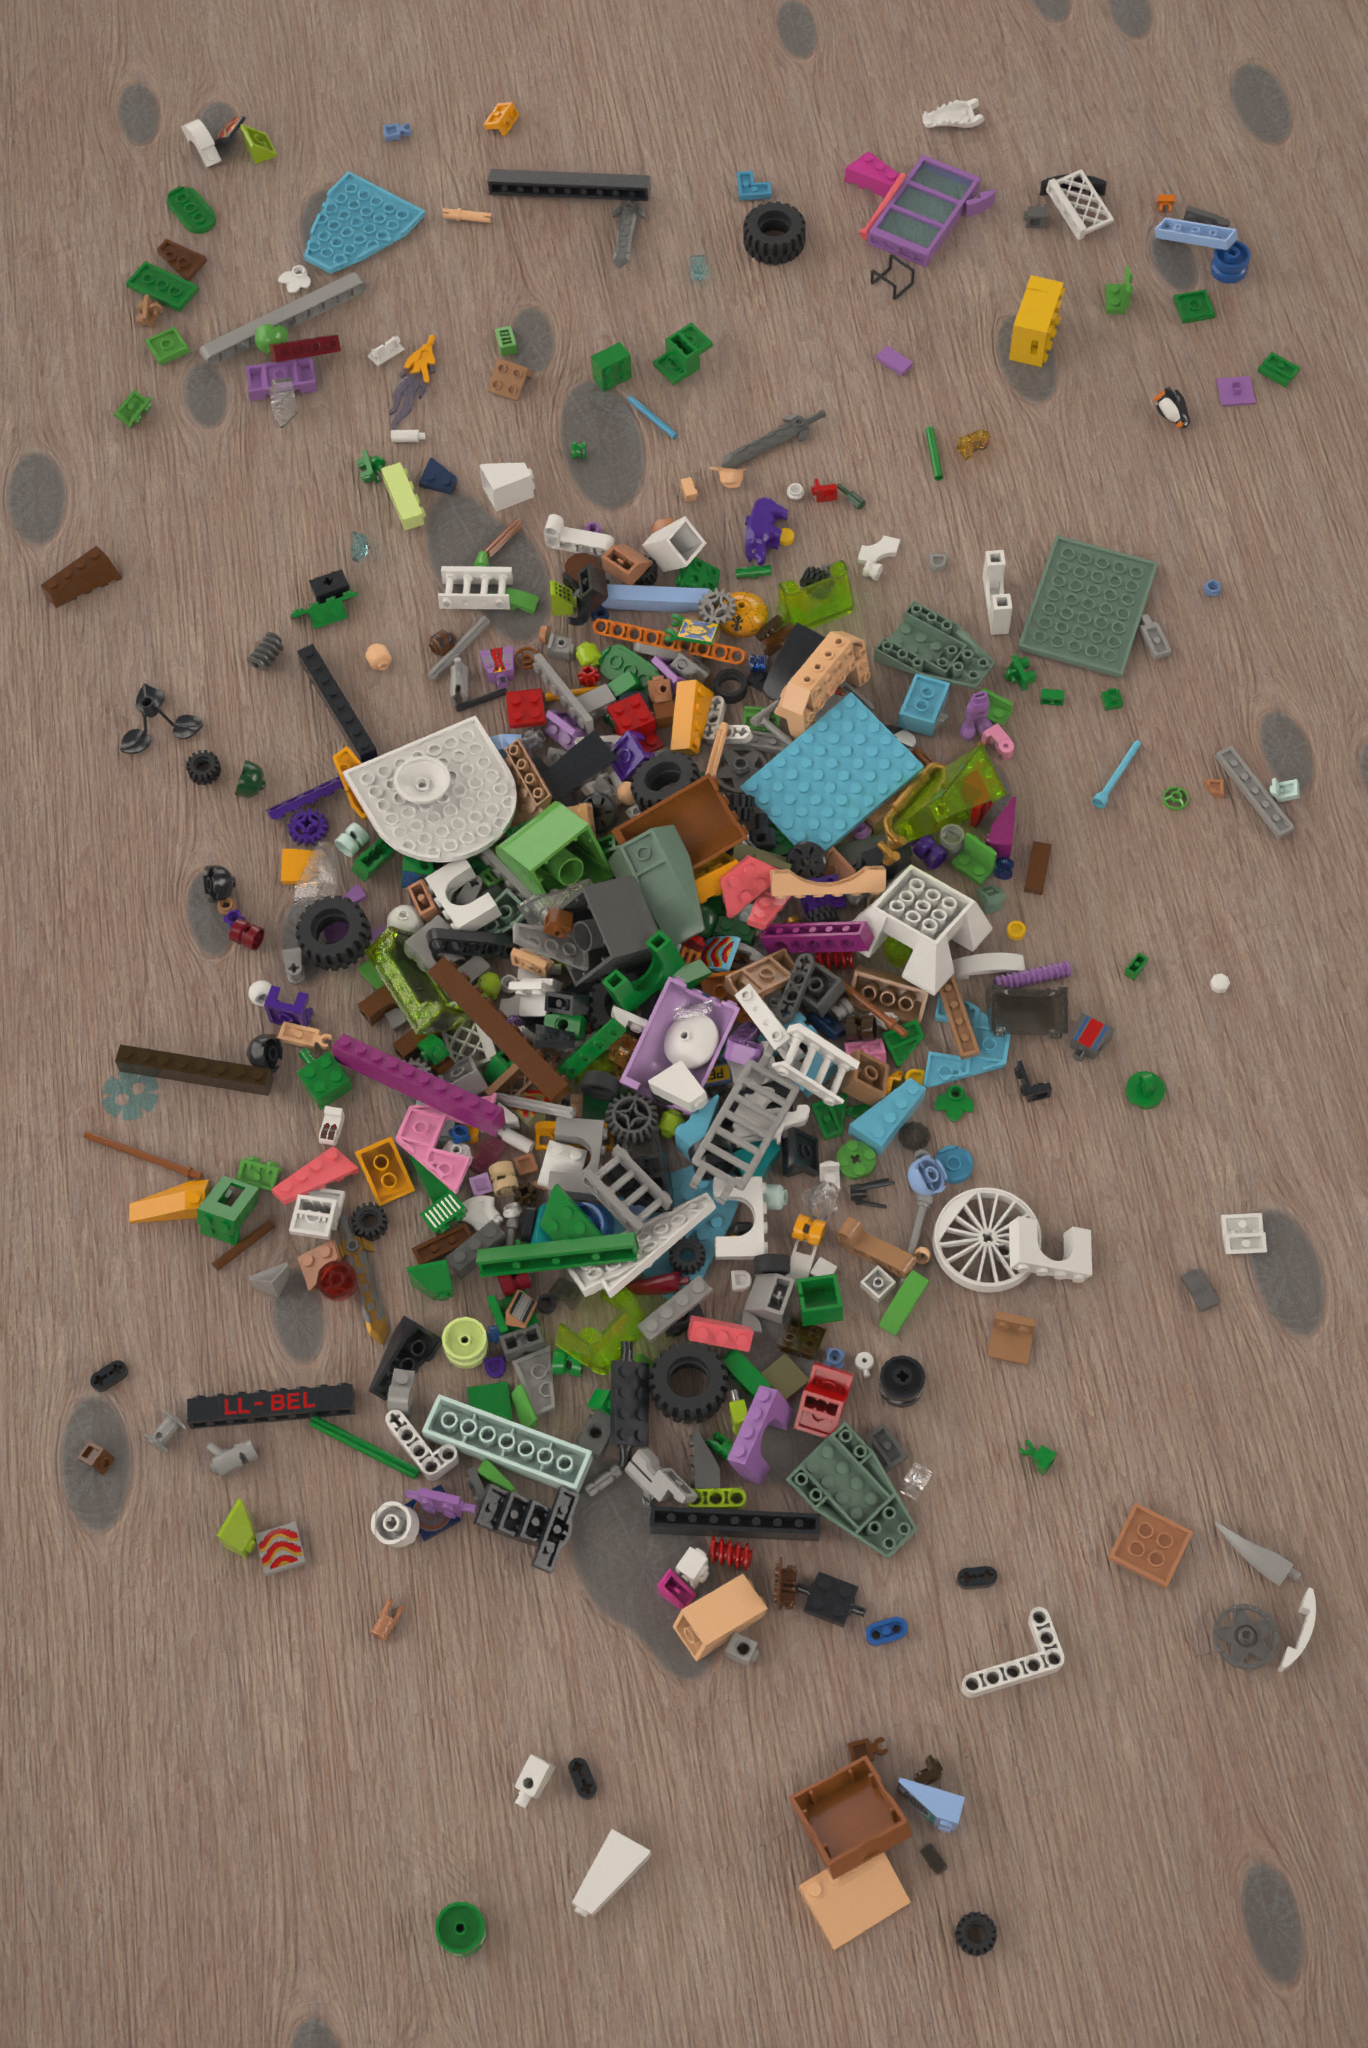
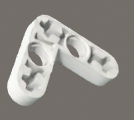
[703,696,753,744]

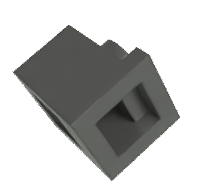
[1023,204,1048,229]

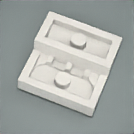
[1220,1213,1267,1255]

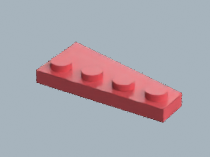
[746,887,794,931]
[272,1146,359,1205]

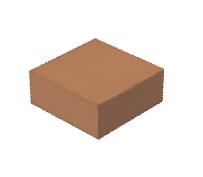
[513,1152,539,1178]

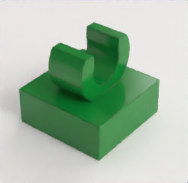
[1100,688,1123,711]

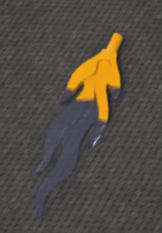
[389,335,436,430]

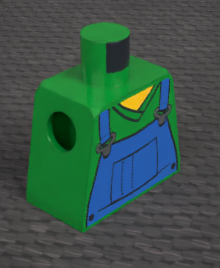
[401,855,440,888]

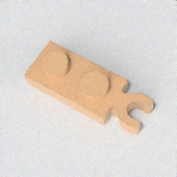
[277,1021,333,1050]

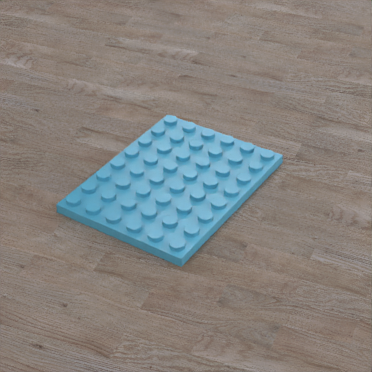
[740,692,925,864]

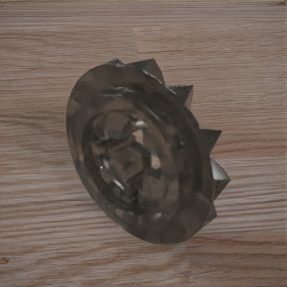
[898,1121,930,1151]

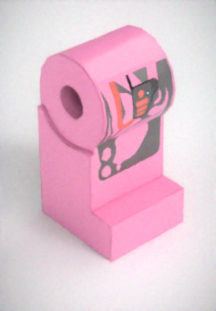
[981,723,1014,760]

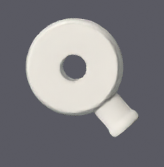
[855,1352,874,1378]

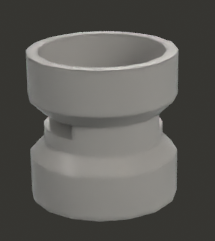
[828,998,855,1023]

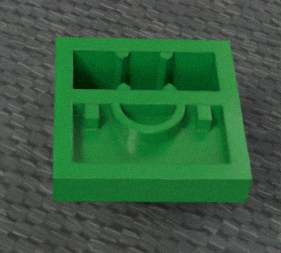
[653,322,713,385]

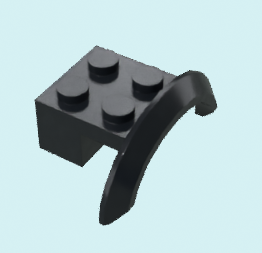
[562,563,608,626]

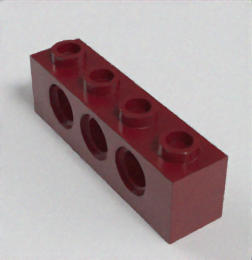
[269,334,341,362]

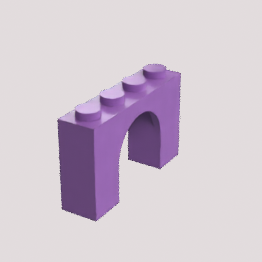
[727,1385,794,1486]

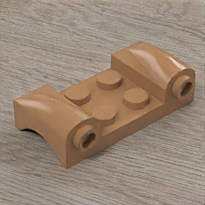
[724,948,804,1002]

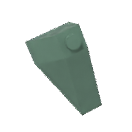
[454,888,531,944]

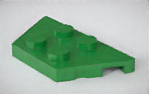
[540,1184,603,1241]

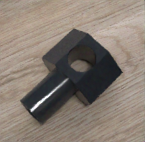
[749,813,777,852]

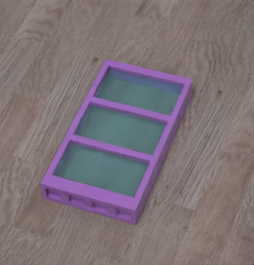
[868,155,981,267]

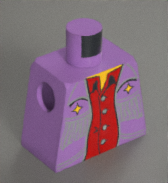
[480,646,515,689]

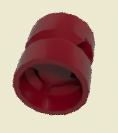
[229,918,265,951]
[497,1273,532,1298]

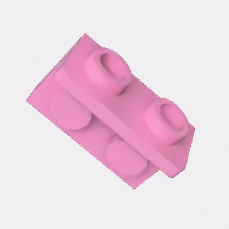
[844,1038,886,1063]

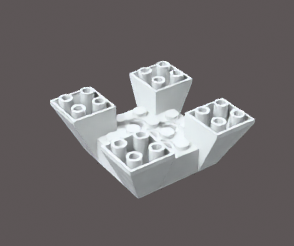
[853,864,993,996]

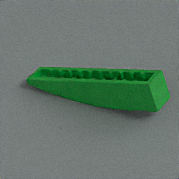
[351,837,398,882]

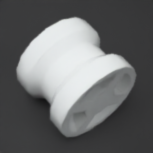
[863,559,883,581]

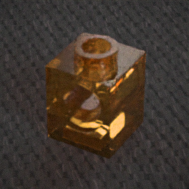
[608,1033,638,1068]

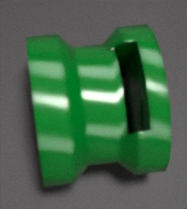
[571,442,587,459]

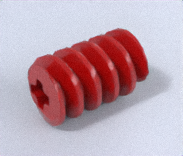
[815,951,854,970]
[708,1536,754,1571]

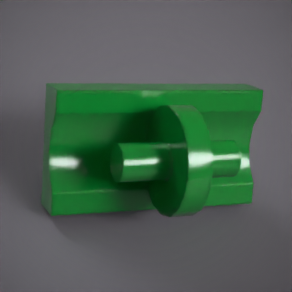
[356,450,386,484]
[1004,654,1037,691]

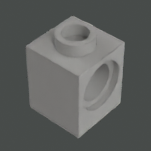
[725,1632,760,1667]

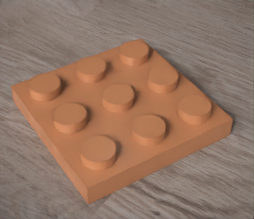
[1108,1502,1193,1589]

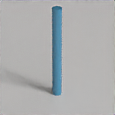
[627,395,678,439]

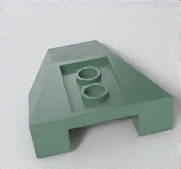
[874,600,995,689]

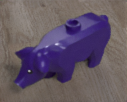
[745,497,789,565]

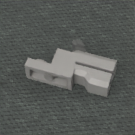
[625,1448,698,1507]

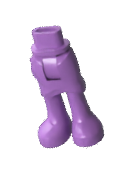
[959,691,993,742]

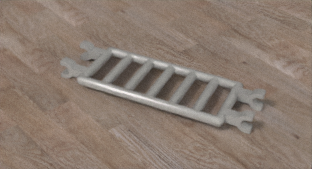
[689,1045,802,1206]

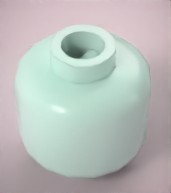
[763,1184,788,1210]

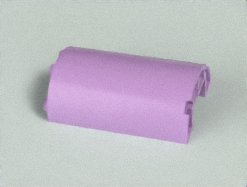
[619,976,740,1115]

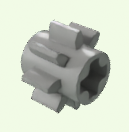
[522,727,545,752]

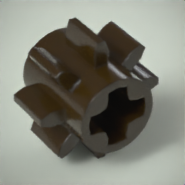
[513,1182,537,1207]

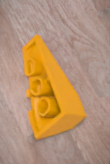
[332,746,369,820]
[129,1179,210,1223]

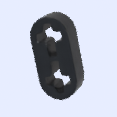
[521,1205,537,1242]
[90,1360,128,1392]
[957,1566,998,1590]
[568,1757,597,1800]

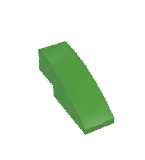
[878,1270,929,1337]

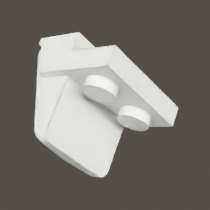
[508,978,563,1017]

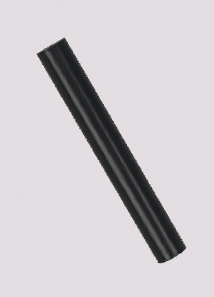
[455,688,507,712]

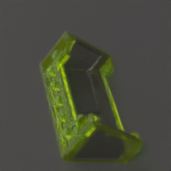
[365,925,469,1035]

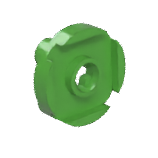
[836,1140,876,1180]

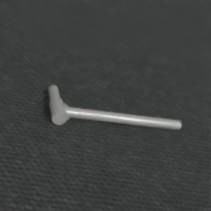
[750,700,793,746]

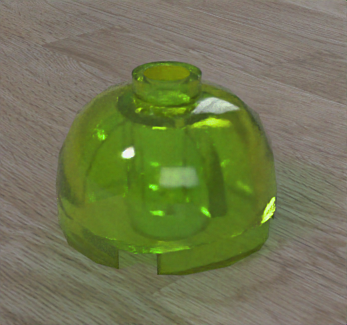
[882,936,913,968]

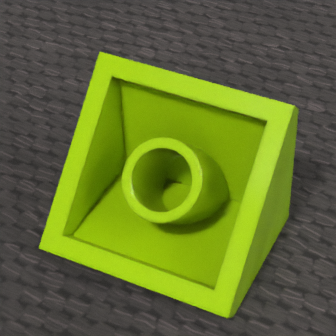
[240,124,278,164]

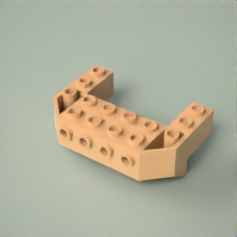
[774,631,870,741]

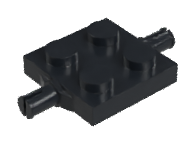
[796,1572,867,1628]

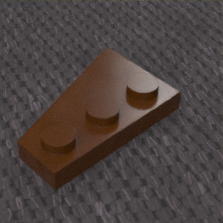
[157,239,207,282]

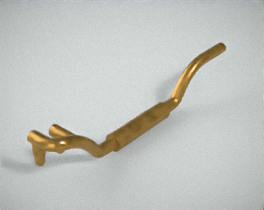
[877,741,985,866]

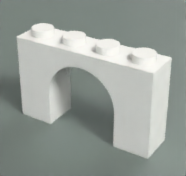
[982,550,1012,635]
[425,859,502,931]
[713,1177,768,1260]
[1009,1216,1092,1283]

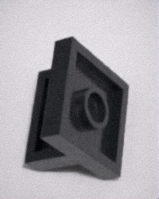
[782,1127,819,1178]

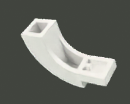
[181,119,222,168]

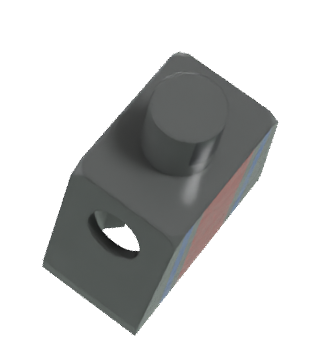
[1070,1013,1115,1062]

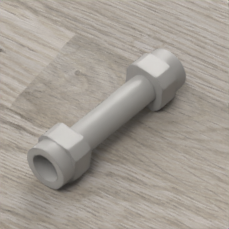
[505,1218,519,1246]

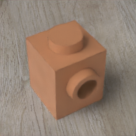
[647,675,672,703]

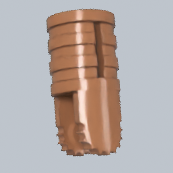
[369,1598,405,1642]

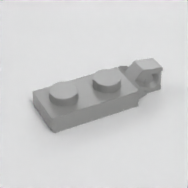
[1140,614,1172,660]

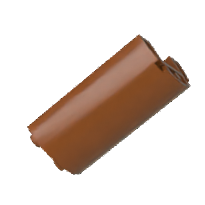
[611,773,749,870]

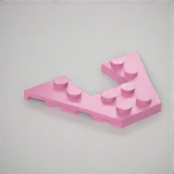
[396,1093,497,1194]

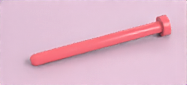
[859,173,906,240]

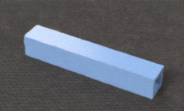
[602,584,709,613]

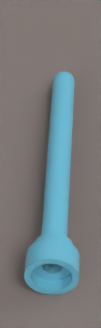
[1092,740,1141,809]

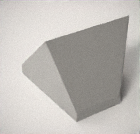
[249,1262,291,1298]

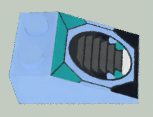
[896,1778,965,1833]

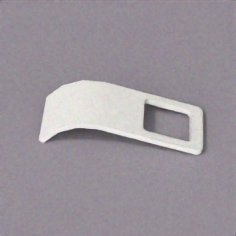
[786,1240,817,1285]

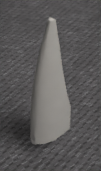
[1215,1522,1301,1587]

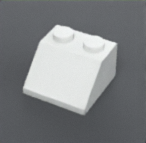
[537,1140,587,1188]

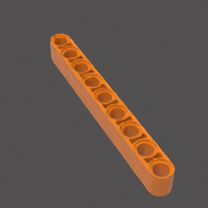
[593,618,748,665]

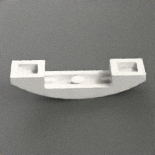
[952,953,1025,980]
[1278,1587,1316,1673]

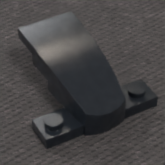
[747,622,826,702]
[532,730,617,807]
[473,1483,580,1574]

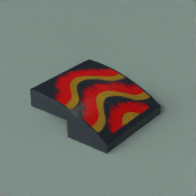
[213,116,246,148]

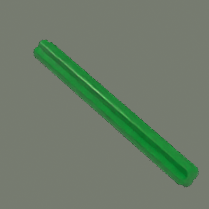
[309,1416,420,1479]

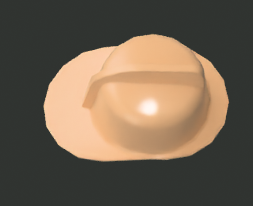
[709,467,747,488]

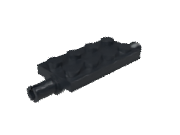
[610,1341,649,1467]

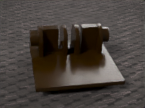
[777,1317,826,1361]

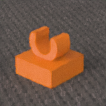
[1156,194,1175,212]

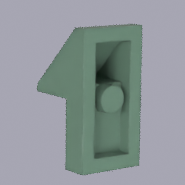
[975,884,1006,914]

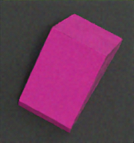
[657,1569,697,1610]

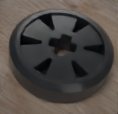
[581,792,619,833]
[786,841,828,879]

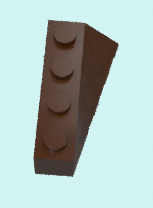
[40,545,122,608]

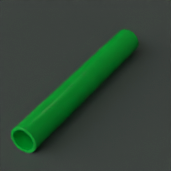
[925,426,943,481]

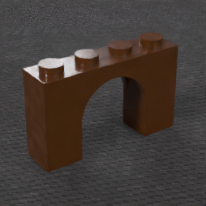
[358,978,443,1062]

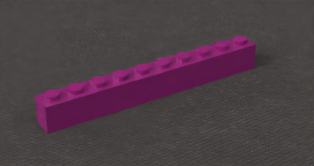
[332,1033,506,1137]

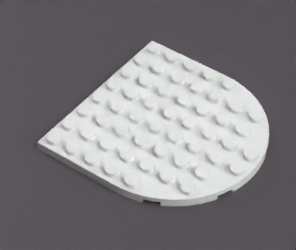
[343,715,517,862]

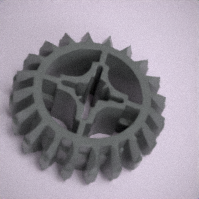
[605,1092,658,1145]

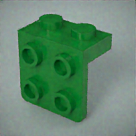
[674,557,720,592]

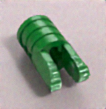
[705,1431,734,1462]

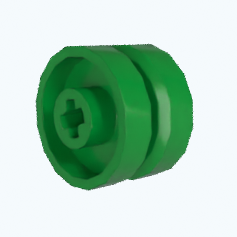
[435,1901,487,1958]

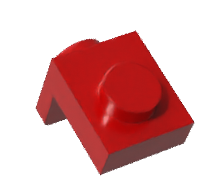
[811,478,838,503]
[679,935,706,963]

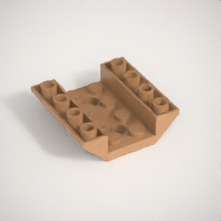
[500,738,552,839]

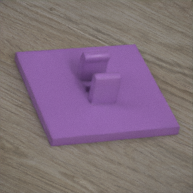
[1216,376,1256,407]

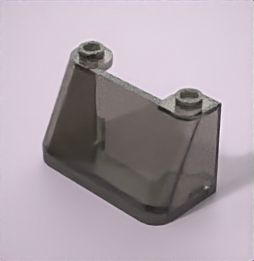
[985,984,1068,1039]

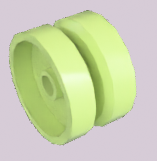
[442,1317,489,1369]

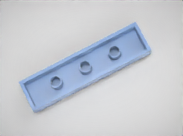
[1155,217,1238,250]

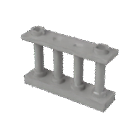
[580,1144,673,1236]

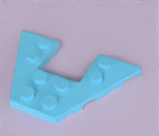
[923,995,1011,1089]

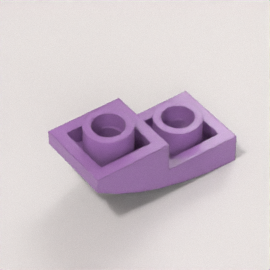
[965,189,996,217]

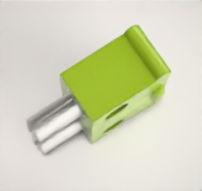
[729,1389,748,1438]

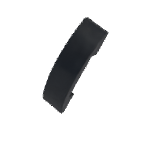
[1040,174,1107,196]

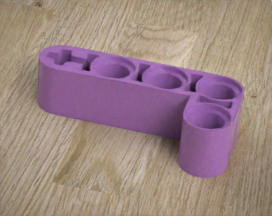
[724,1021,764,1065]

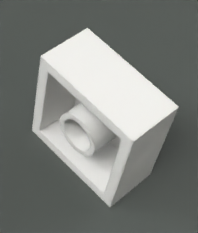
[860,1265,896,1303]

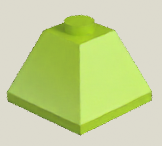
[217,1498,256,1558]

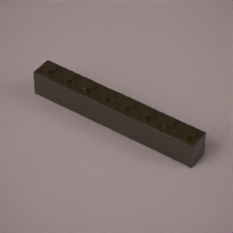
[115,1044,273,1096]

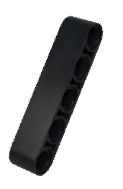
[426,928,520,959]

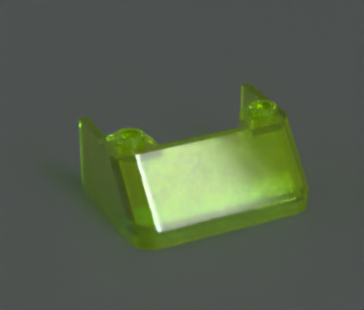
[554,1287,646,1375]

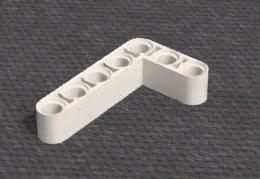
[961,1607,1065,1698]

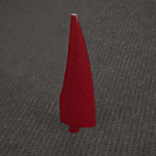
[602,1271,690,1295]

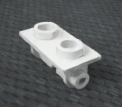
[368,336,405,366]

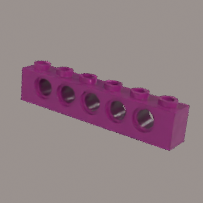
[760,921,874,954]

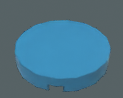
[934,1145,973,1184]

